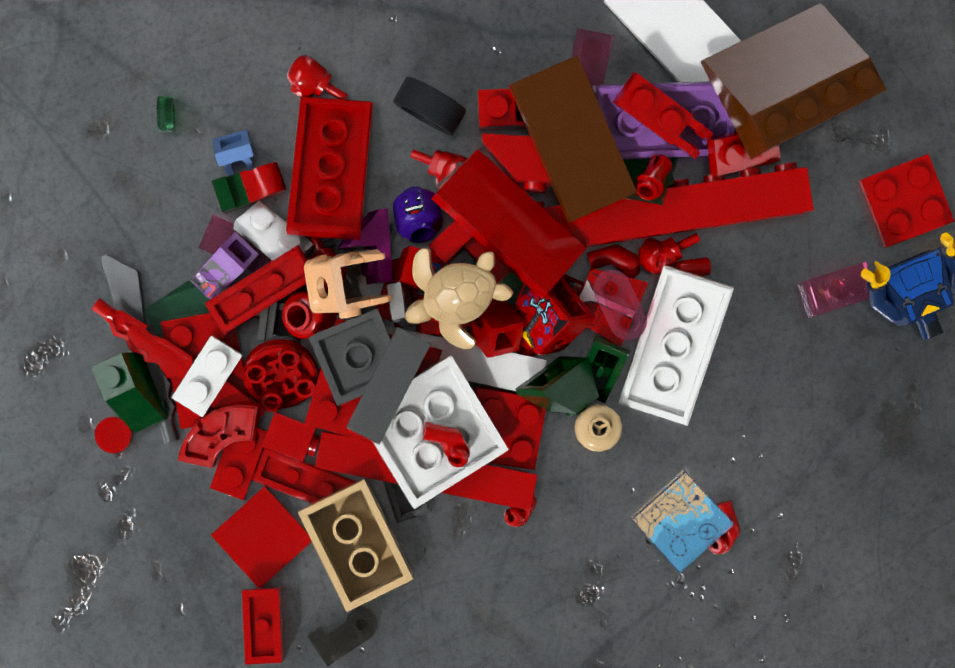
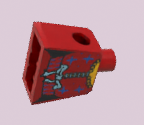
[513,277,595,357]

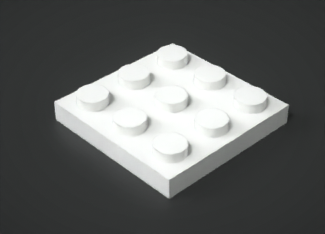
[373,355,509,509]

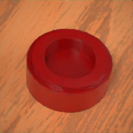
[95,417,133,453]

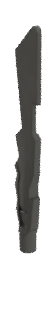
[101,255,179,444]

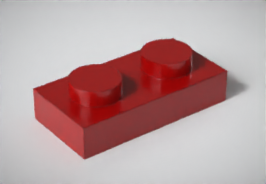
[707,132,780,176]
[210,427,267,501]

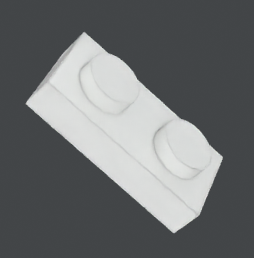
[233,201,314,261]
[171,335,243,417]

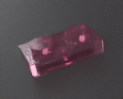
[572,28,613,87]

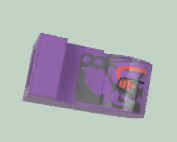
[190,232,259,299]

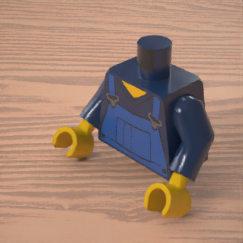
[861,232,955,340]

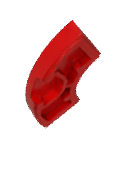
[178,402,261,468]

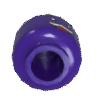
[393,186,443,243]

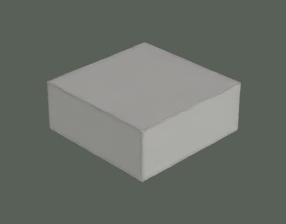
[387,282,417,328]

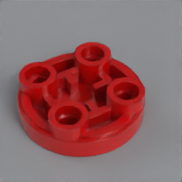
[243,339,317,412]

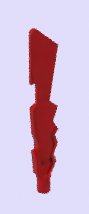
[91,298,265,417]

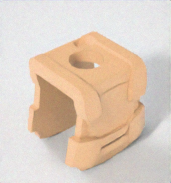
[304,249,392,318]

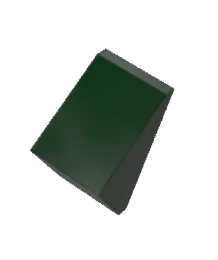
[586,336,630,403]

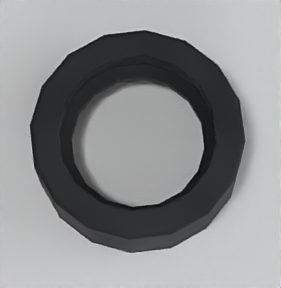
[393,76,466,136]

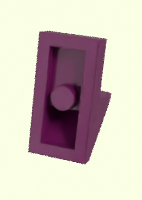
[338,208,393,285]

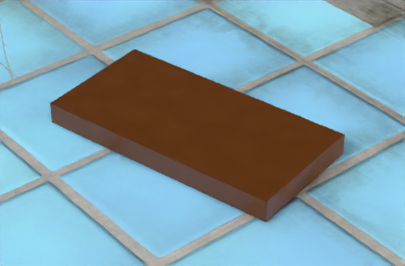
[508,55,637,223]

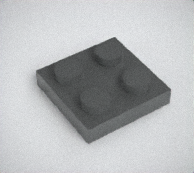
[309,308,391,406]

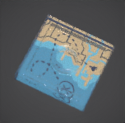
[630,469,734,573]

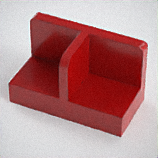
[242,585,285,665]

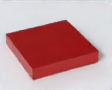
[211,486,312,588]

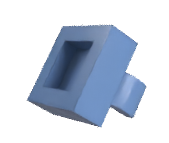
[213,129,254,176]

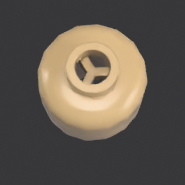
[574,404,623,452]

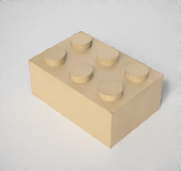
[298,478,414,612]

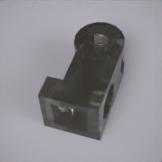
[307,606,378,667]

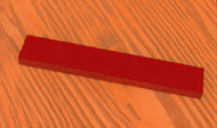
[315,431,538,511]

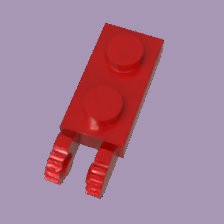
[613,72,714,159]

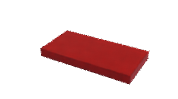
[286,96,373,240]
[431,149,586,299]

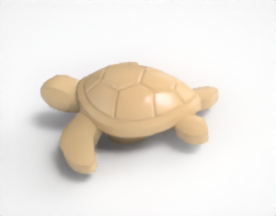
[405,248,513,349]

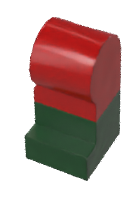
[212,162,287,215]

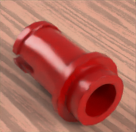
[635,154,672,200]

